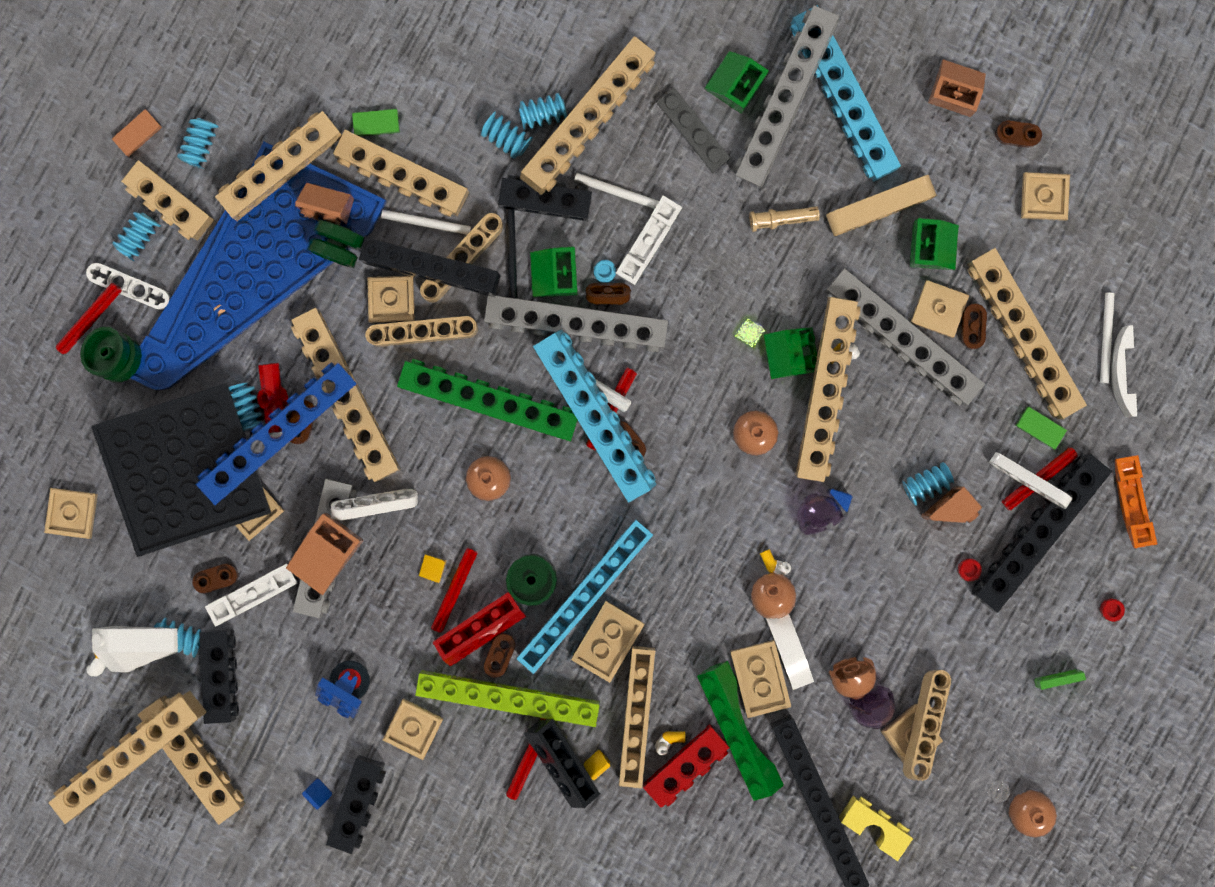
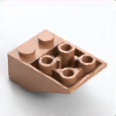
[286,513,364,595]

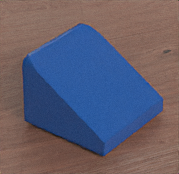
[827,489,852,512]
[302,779,332,810]

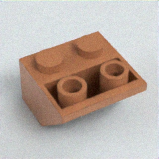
[928,60,986,117]
[295,183,354,225]

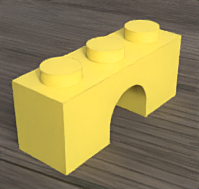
[839,796,913,861]

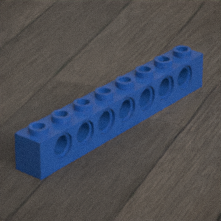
[196,362,357,505]

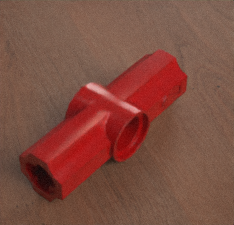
[257,363,288,433]

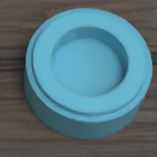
[594,260,616,283]

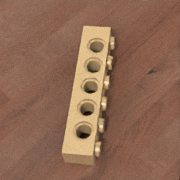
[215,111,342,221]
[333,130,469,217]
[619,646,655,788]
[137,695,245,825]

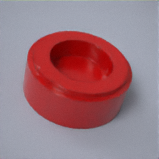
[958,558,982,581]
[1100,598,1125,622]

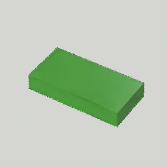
[352,109,400,137]
[1015,407,1067,450]
[1034,669,1086,690]

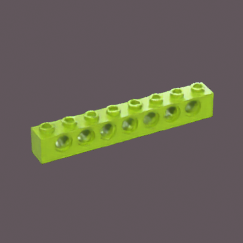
[415,670,600,727]

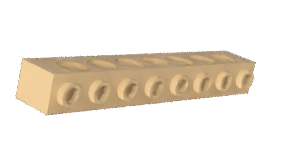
[520,36,656,195]
[967,248,1087,420]
[795,297,861,482]
[291,308,401,482]
[48,691,207,824]

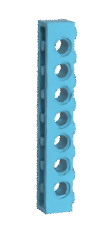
[790,5,901,182]
[533,329,657,503]
[516,519,653,674]

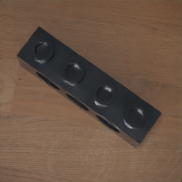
[498,175,592,222]
[199,629,239,724]
[524,719,600,808]
[326,755,386,854]

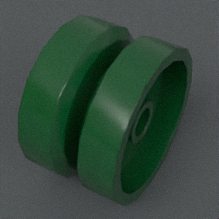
[306,220,364,268]
[80,327,142,383]
[506,554,557,606]

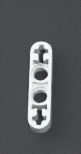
[86,263,171,310]
[989,452,1072,509]
[331,489,418,520]

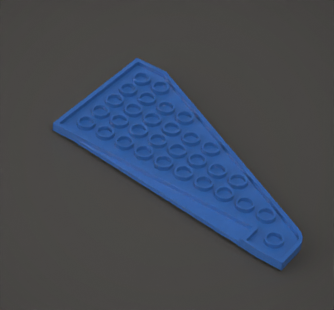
[130,141,387,390]

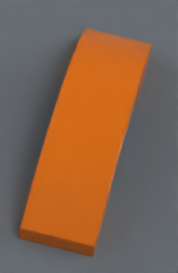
[1115,455,1157,549]

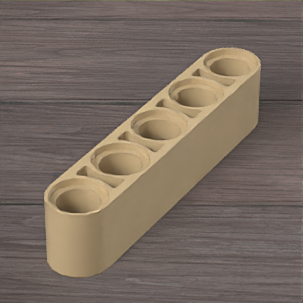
[826,175,937,236]
[420,213,503,303]
[365,316,478,347]
[903,670,951,781]

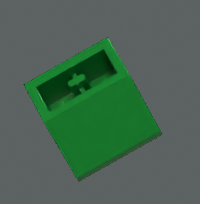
[704,51,769,114]
[910,218,959,271]
[530,247,578,298]
[764,327,817,379]

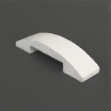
[616,196,682,285]
[1110,325,1137,417]
[205,564,298,627]
[765,614,814,690]

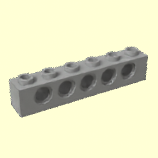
[293,479,357,618]

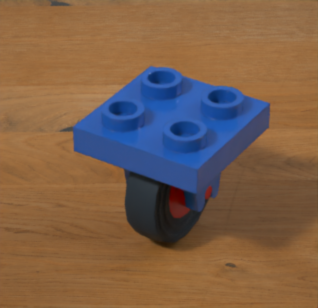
[315,661,370,719]

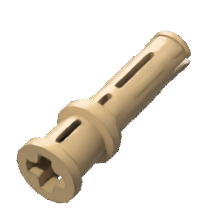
[749,206,820,232]

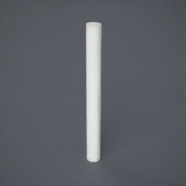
[574,173,659,209]
[381,210,471,235]
[1100,293,1115,383]

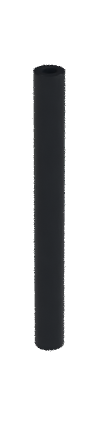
[506,209,518,299]

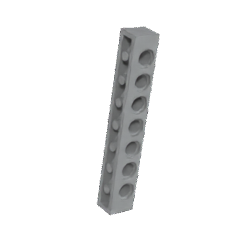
[734,5,840,188]
[825,268,985,406]
[484,296,668,352]

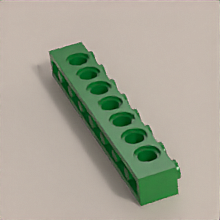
[397,359,578,442]

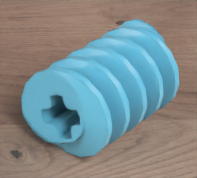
[519,93,567,130]
[481,111,533,159]
[177,118,219,169]
[112,212,161,262]
[229,383,264,431]
[902,462,954,506]
[154,618,201,657]

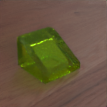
[734,318,766,349]

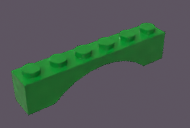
[697,661,784,801]

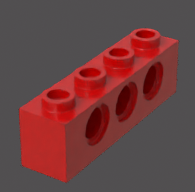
[432,592,526,667]
[642,724,729,808]

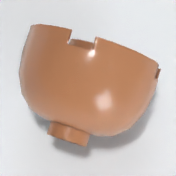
[733,410,779,456]
[466,456,511,501]
[751,573,796,619]
[829,657,876,699]
[1009,790,1057,838]

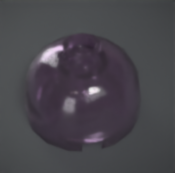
[796,493,844,535]
[849,686,895,729]

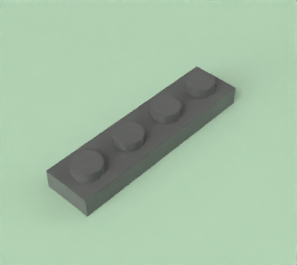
[656,88,730,173]

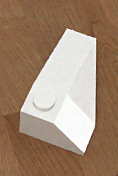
[92,626,178,672]

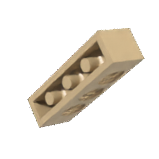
[121,160,214,241]

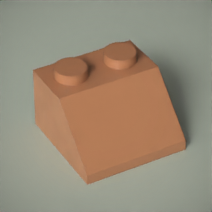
[921,486,982,523]

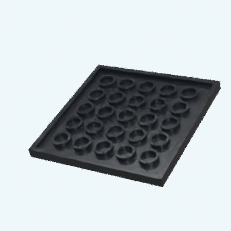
[91,383,271,557]

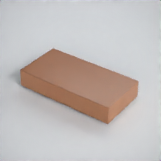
[112,109,162,157]

